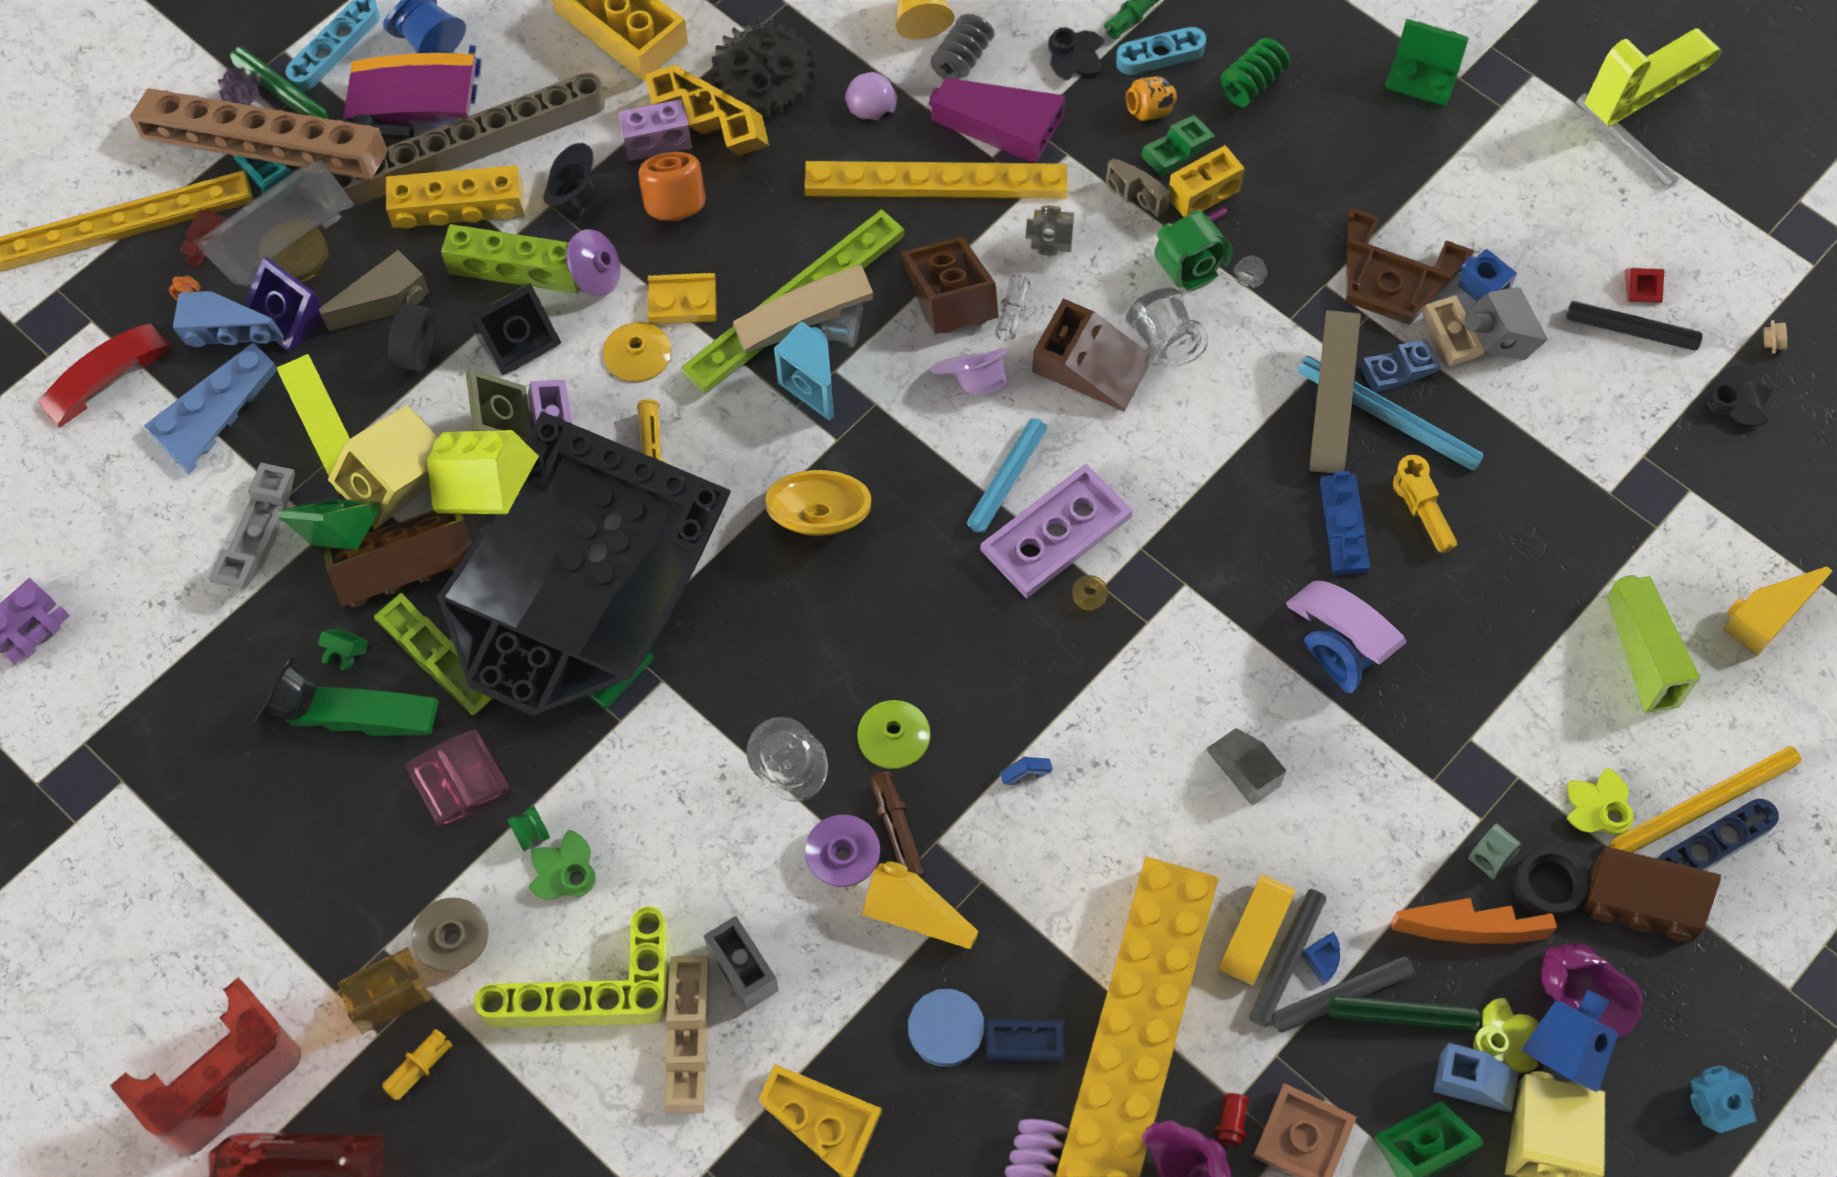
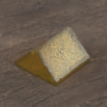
[338,947,432,1035]

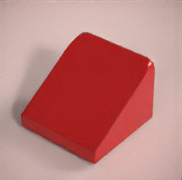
[1625,268,1665,303]

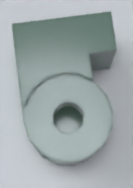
[1468,823,1521,880]

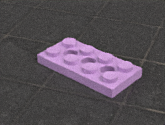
[980,464,1133,599]

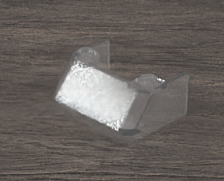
[195,160,354,287]

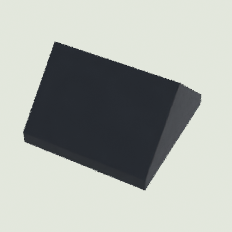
[470,283,561,375]

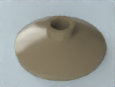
[412,897,489,972]

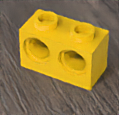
[1168,145,1244,217]

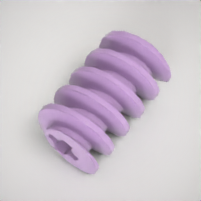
[1005,1119,1068,1177]

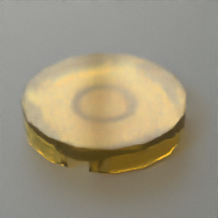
[260,221,328,282]

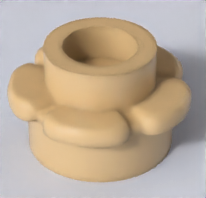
[1764,320,1787,354]

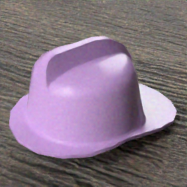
[930,348,1008,395]

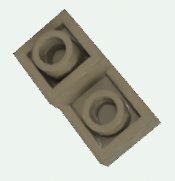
[1106,159,1170,218]

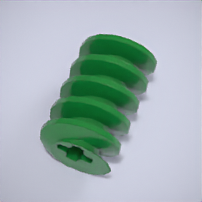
[1220,38,1290,107]

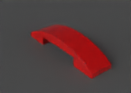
[38,323,172,428]

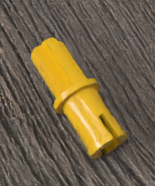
[382,1029,453,1100]

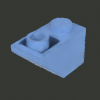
[1433,1043,1518,1112]

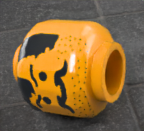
[1126,76,1177,121]

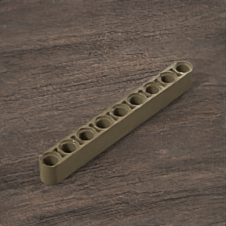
[327,73,605,208]

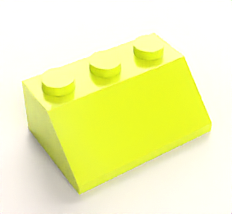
[426,430,539,514]

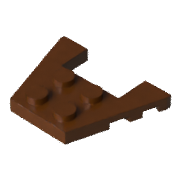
[1346,207,1474,325]

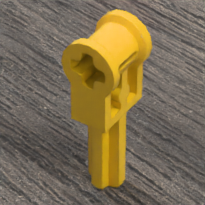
[1392,455,1457,553]

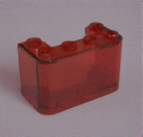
[110,977,301,1156]

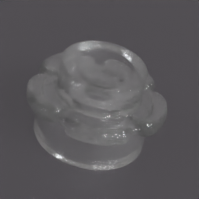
[1234,256,1267,287]

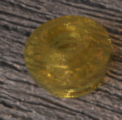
[1072,575,1108,610]

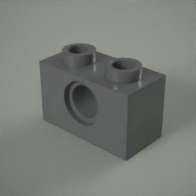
[703,916,779,1011]

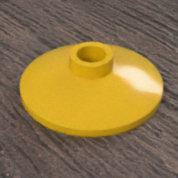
[603,322,671,382]

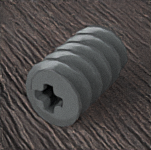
[930,13,995,80]

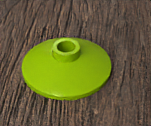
[857,700,930,769]

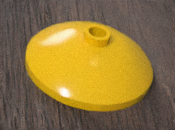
[765,470,871,536]

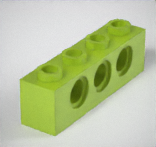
[441,224,579,294]

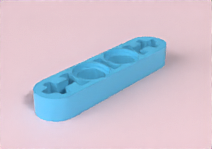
[285,0,380,91]

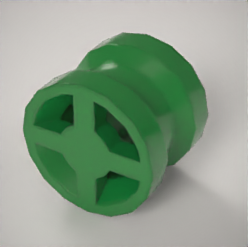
[507,806,550,852]

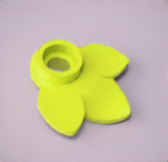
[1567,768,1634,835]
[1473,998,1540,1073]

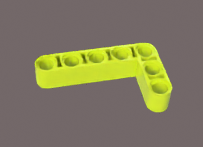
[1585,28,1721,126]
[474,906,669,1028]

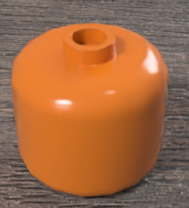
[638,152,706,221]

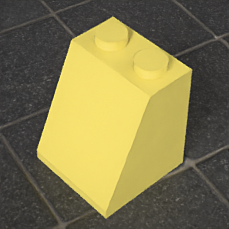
[328,405,438,529]
[1505,1071,1605,1177]

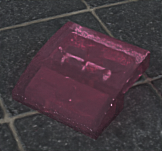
[405,729,509,826]

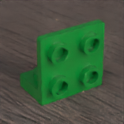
[1385,19,1469,106]

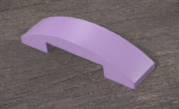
[1286,581,1407,665]

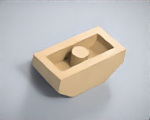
[1423,295,1485,367]

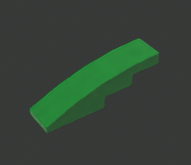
[285,687,439,736]

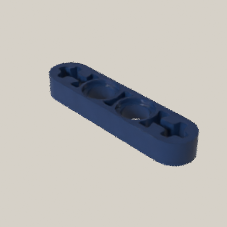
[1657,799,1779,871]

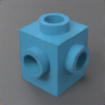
[1690,1066,1756,1133]

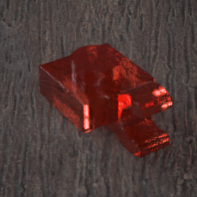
[180,209,233,267]

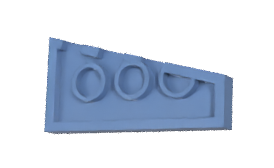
[144,343,277,475]

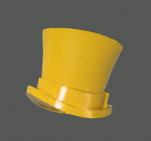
[896,0,955,39]

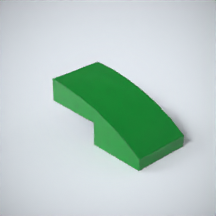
[1140,115,1215,177]

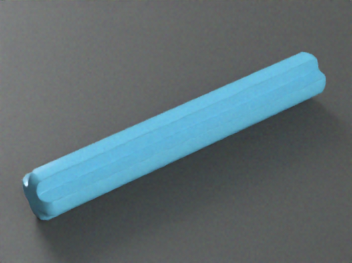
[967,418,1047,533]

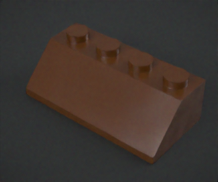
[324,510,473,607]

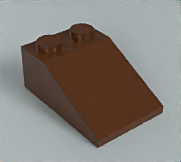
[900,236,999,334]

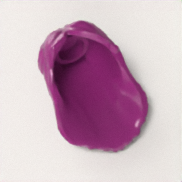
[1541,943,1643,1038]
[1142,1121,1230,1177]

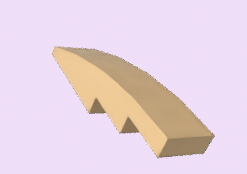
[733,264,873,353]
[664,956,709,1114]

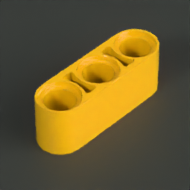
[1218,873,1296,986]

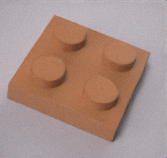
[1253,1083,1357,1177]

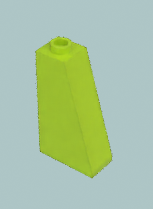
[1607,575,1700,713]

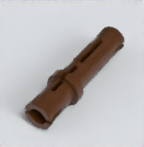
[869,772,926,879]

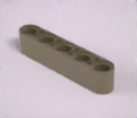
[1309,310,1361,474]

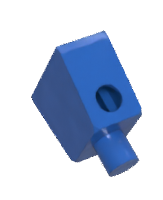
[1521,989,1618,1092]

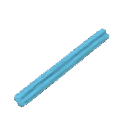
[1298,356,1484,470]

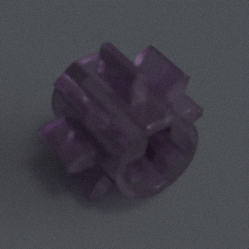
[218,67,260,105]

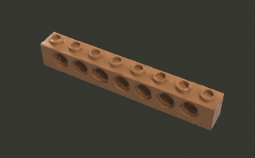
[130,88,388,180]

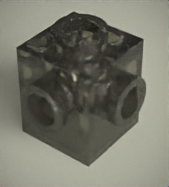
[1025,205,1074,256]

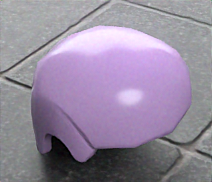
[845,72,897,121]

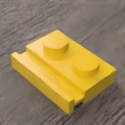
[648,273,716,324]

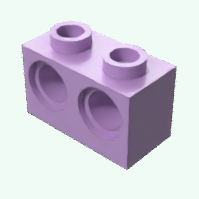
[618,99,692,161]

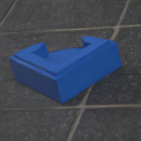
[1000,757,1053,785]
[1301,931,1340,986]

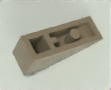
[318,250,430,331]

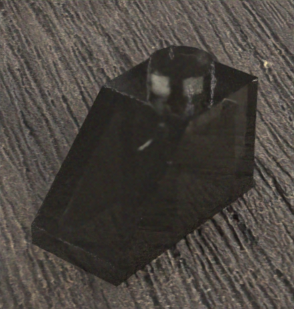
[1207,728,1287,806]

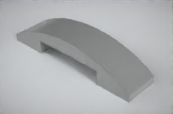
[209,463,295,589]

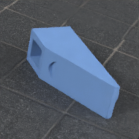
[173,291,284,347]

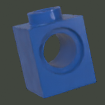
[1458,248,1517,302]

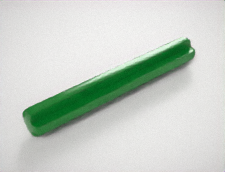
[230,47,328,119]

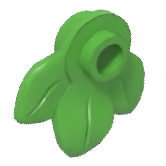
[529,830,596,900]

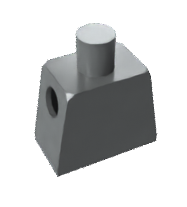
[1464,287,1548,360]

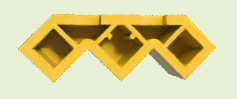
[645,64,769,156]

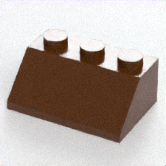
[1581,846,1721,942]

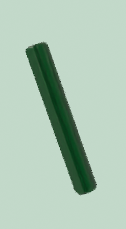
[1328,995,1480,1031]

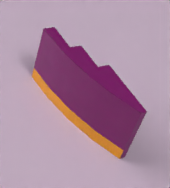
[343,53,476,124]

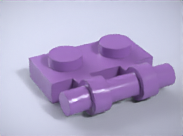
[0,577,70,665]

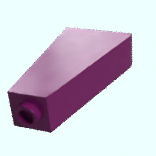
[929,78,1065,163]

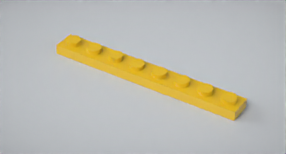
[805,161,1067,199]

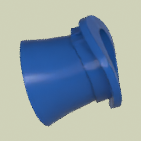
[383,0,466,53]
[1304,628,1398,693]

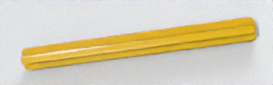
[1609,746,1802,853]

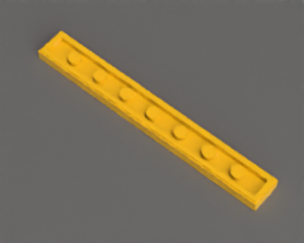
[0,170,255,272]

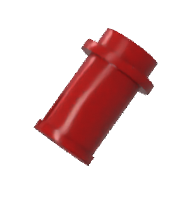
[1215,1093,1249,1146]

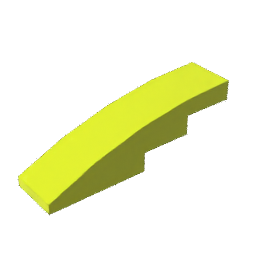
[276,354,350,494]

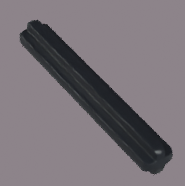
[1566,301,1703,351]

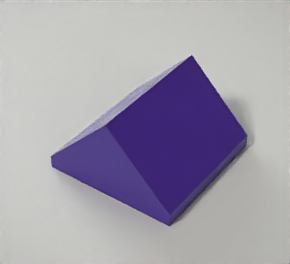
[244,257,323,351]

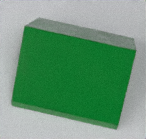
[278,498,381,550]
[1374,1101,1483,1177]

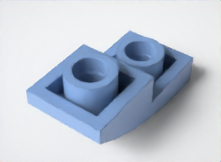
[1359,339,1441,393]

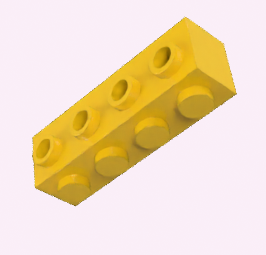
[386,165,524,228]

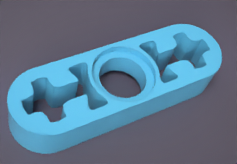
[1116,27,1206,75]

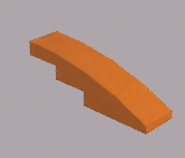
[1390,898,1557,944]

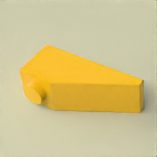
[1723,566,1832,656]
[862,862,978,949]

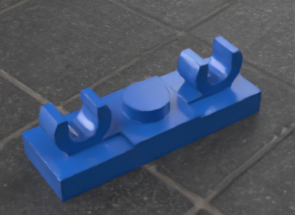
[1320,471,1370,575]

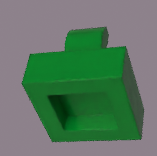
[318,628,369,671]

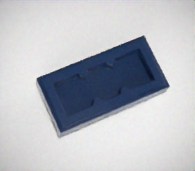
[986,1020,1064,1062]

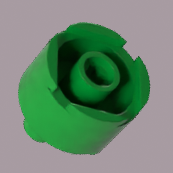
[1154,210,1233,291]

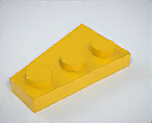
[758,1064,882,1177]

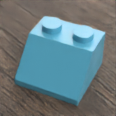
[774,321,834,421]

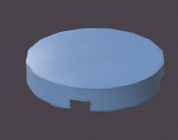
[908,989,984,1067]

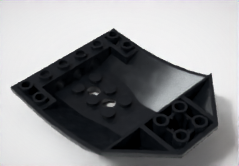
[437,411,731,717]

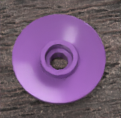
[567,229,620,296]
[805,815,880,887]

